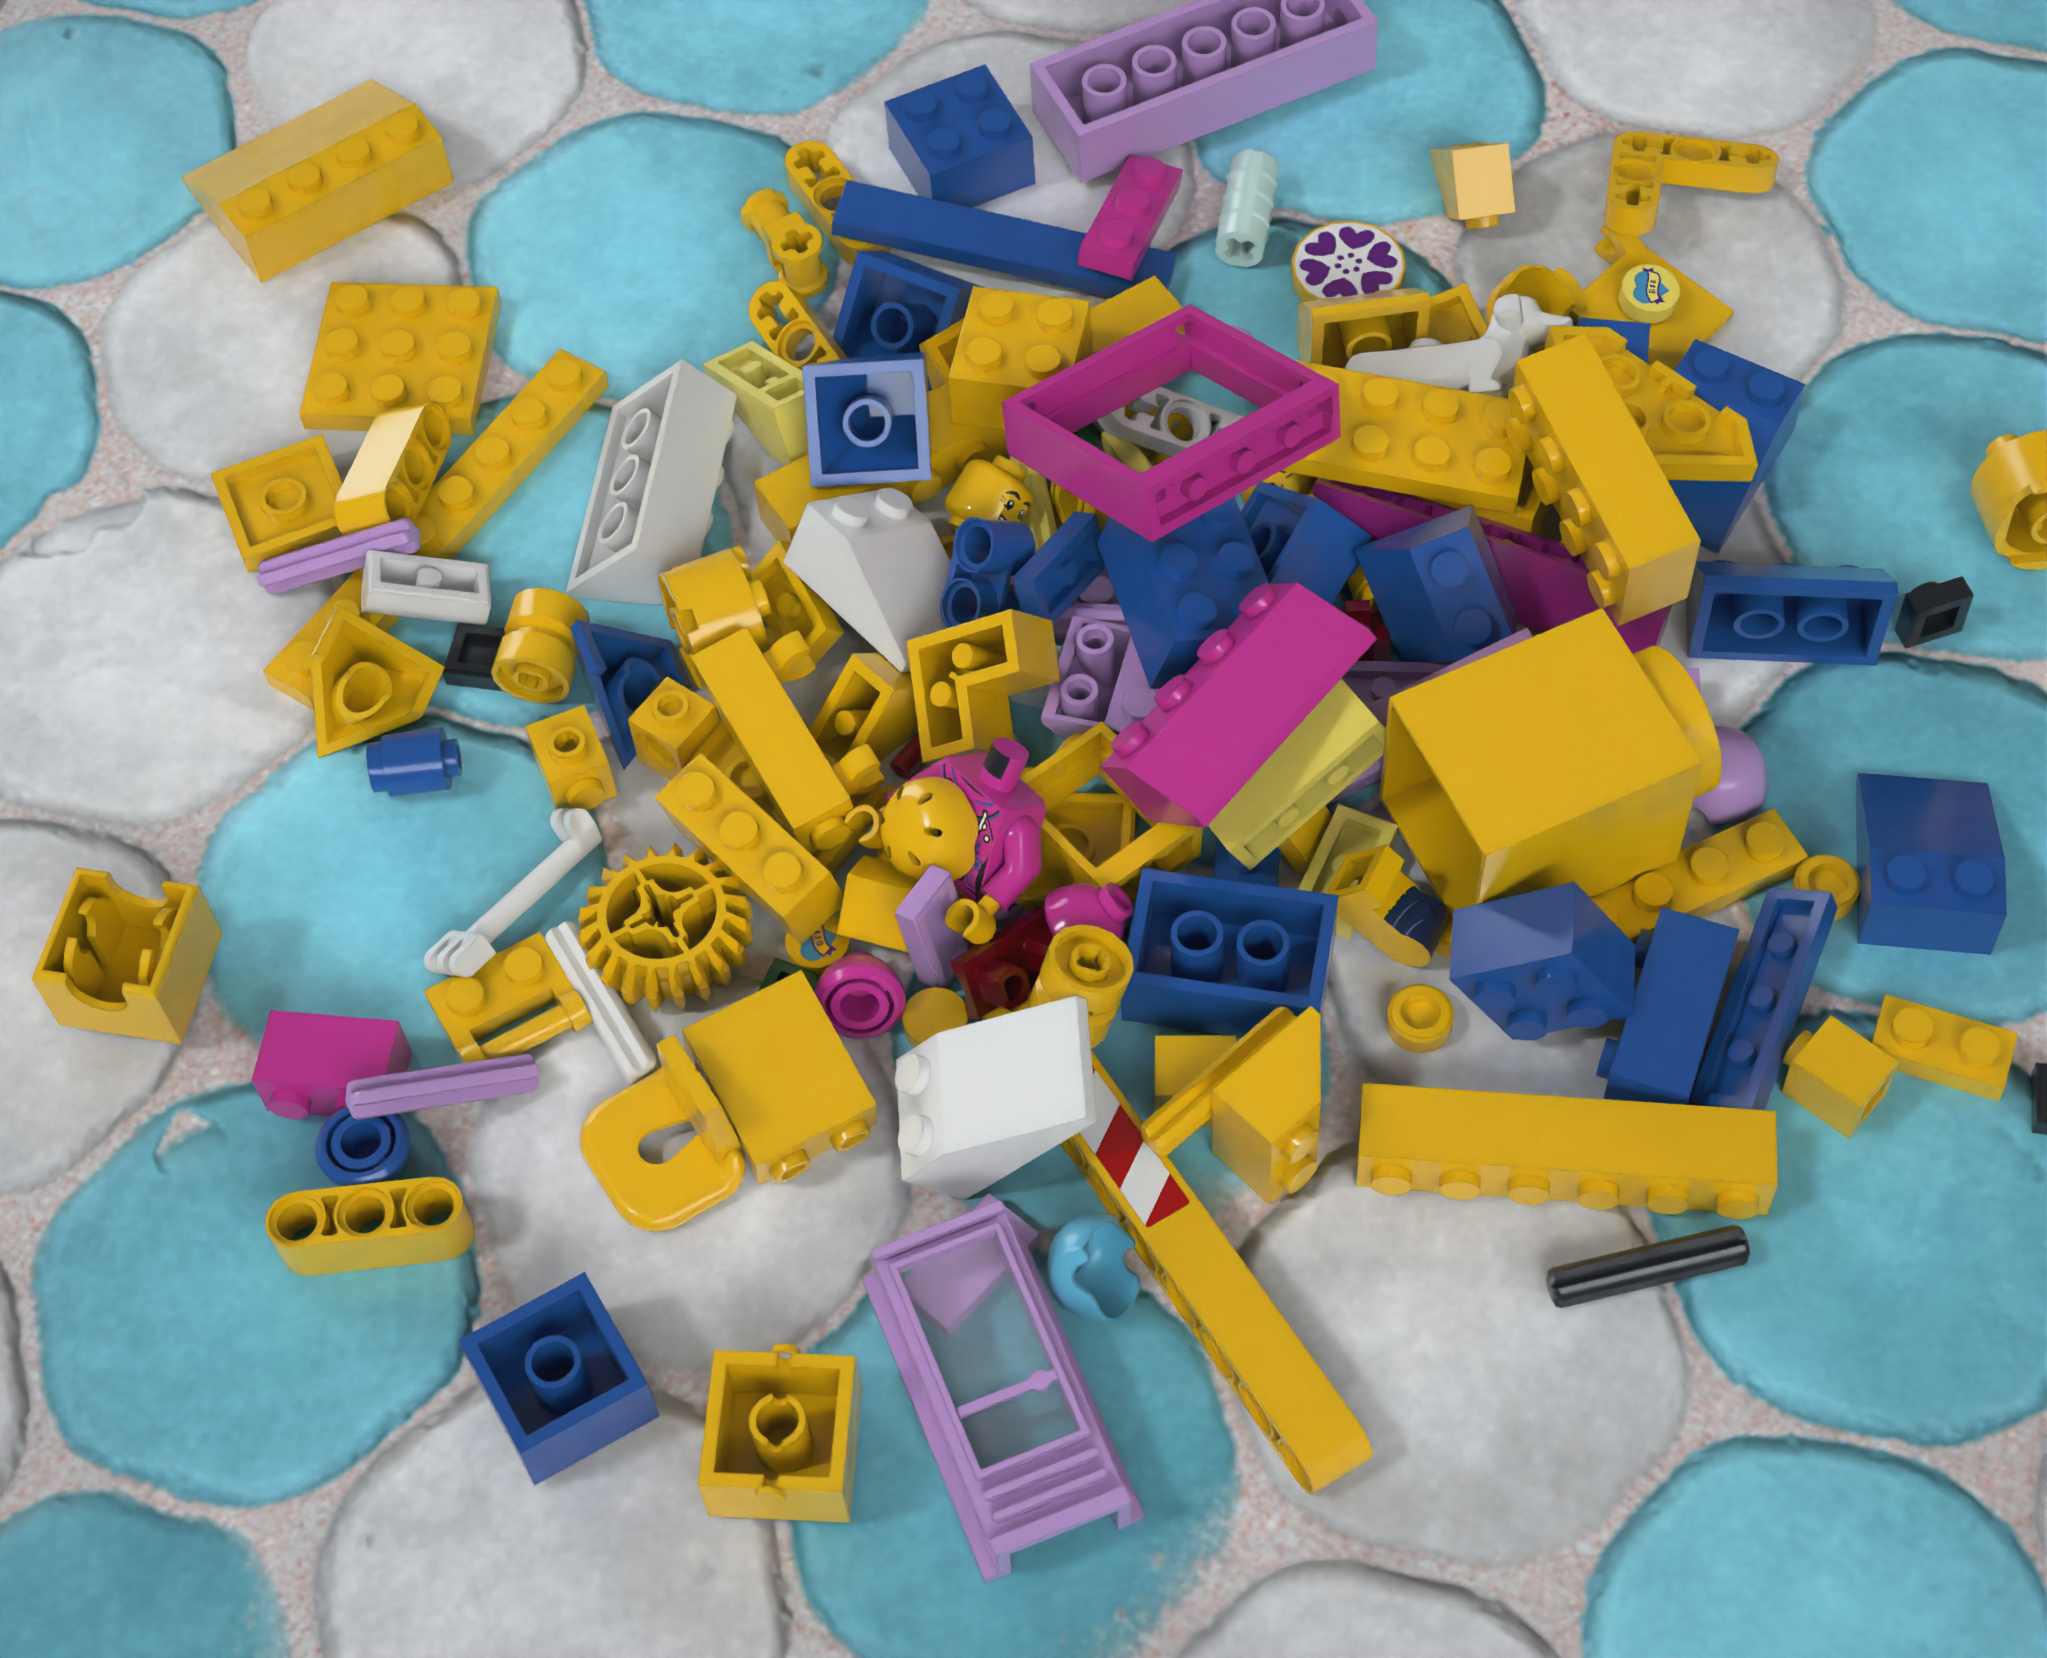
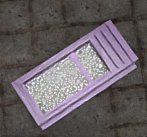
[862,1200,1144,1583]

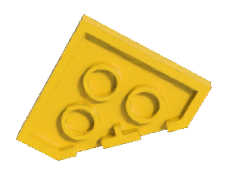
[1545,326,1758,482]

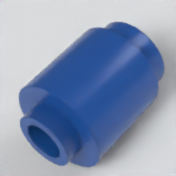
[366,728,462,797]

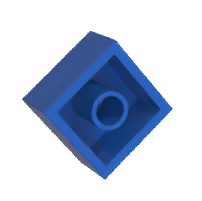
[884,64,1035,208]
[1449,882,1636,1041]
[459,1272,660,1486]

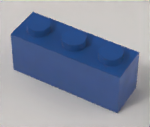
[1596,907,1740,1105]

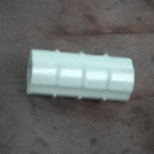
[1215,150,1279,267]

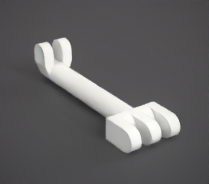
[424,808,602,977]

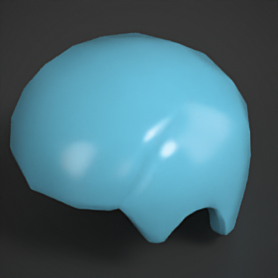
[1047,1210,1141,1323]

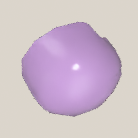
[1692,726,1769,825]

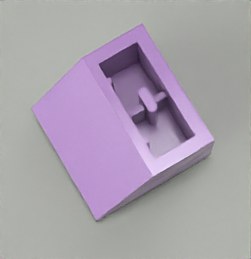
[1041,616,1160,740]

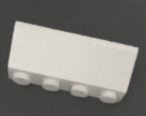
[566,359,737,605]

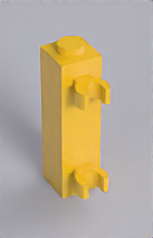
[690,627,886,854]

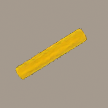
[1140,1006,1297,1156]

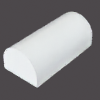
[361,550,491,626]

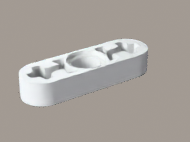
[1098,387,1244,457]

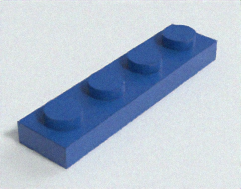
[1688,887,1838,1110]

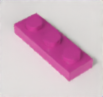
[1077,155,1183,280]

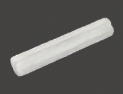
[545,921,659,1084]

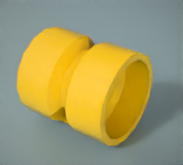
[491,588,590,704]
[1027,924,1134,1049]

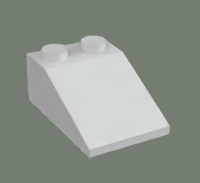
[783,487,951,673]
[895,995,1097,1200]

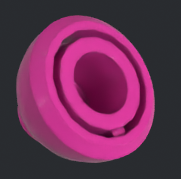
[1044,882,1134,941]
[815,951,906,1039]

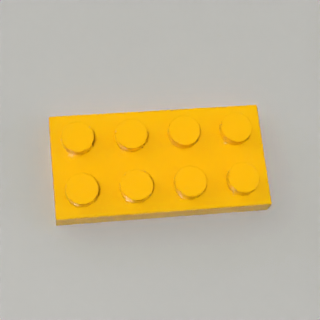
[1281,360,1526,514]

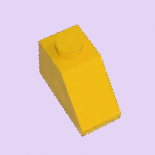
[1430,141,1515,229]
[809,653,917,762]

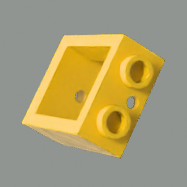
[1020,721,1203,904]

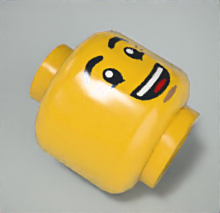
[944,455,1034,531]

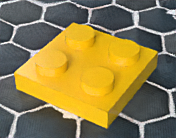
[210,434,343,573]

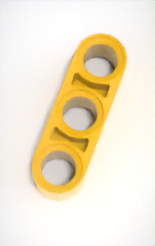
[334,401,452,536]
[265,1177,475,1276]

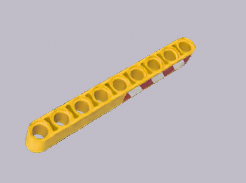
[982,988,1373,1495]

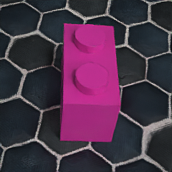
[252,1010,412,1119]

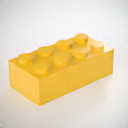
[1505,333,1701,626]

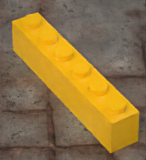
[1356,1083,1778,1220]

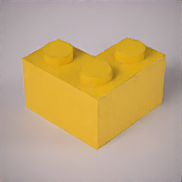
[907,609,1061,765]

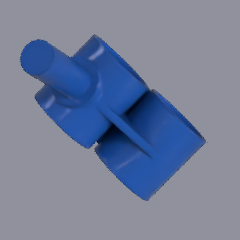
[940,517,1036,628]

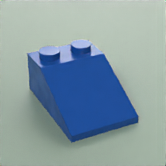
[1668,339,1805,554]
[1856,773,2007,955]

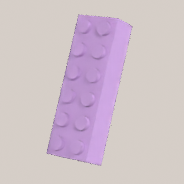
[1030,0,1378,183]

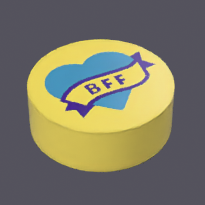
[1618,264,1680,324]

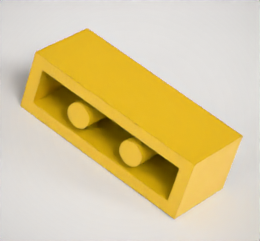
[654,752,844,945]

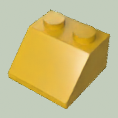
[1297,287,1431,369]
[1212,1006,1321,1205]

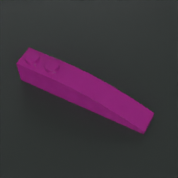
[1312,478,1673,654]

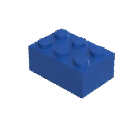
[1097,497,1269,689]
[1121,868,1339,1037]

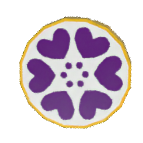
[1291,221,1406,302]

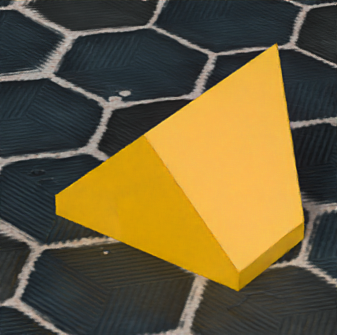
[310,605,445,758]

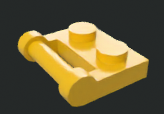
[424,931,593,1063]

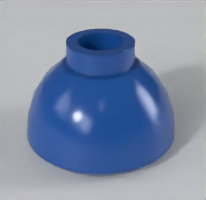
[315,1106,411,1187]

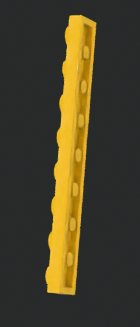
[263,349,609,710]

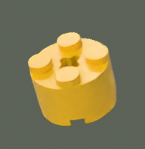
[1970,430,2047,570]
[658,545,777,688]

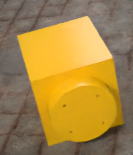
[1379,608,1722,921]

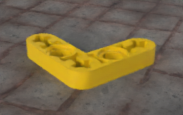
[1603,131,1779,235]

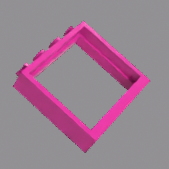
[1002,304,1341,542]

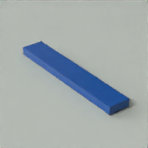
[832,180,1177,297]

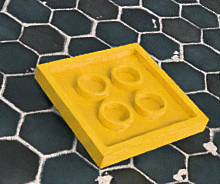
[299,282,502,435]

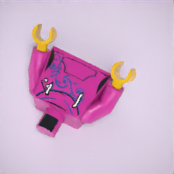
[844,738,1047,944]

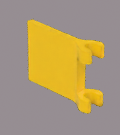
[1553,224,1734,371]

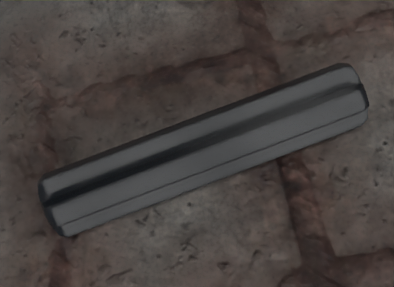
[1546,1225,1750,1308]

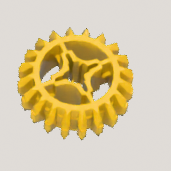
[578,842,753,1013]

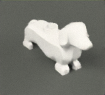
[1344,294,1573,398]

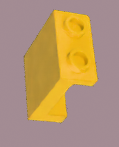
[682,970,877,1184]

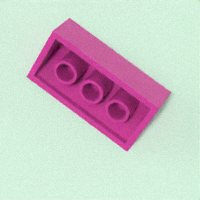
[1100,583,1377,828]

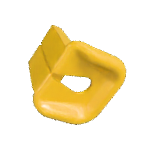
[579,1035,746,1232]

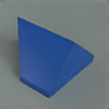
[570,620,692,770]

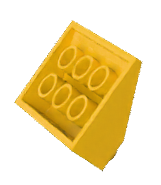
[181,79,454,283]

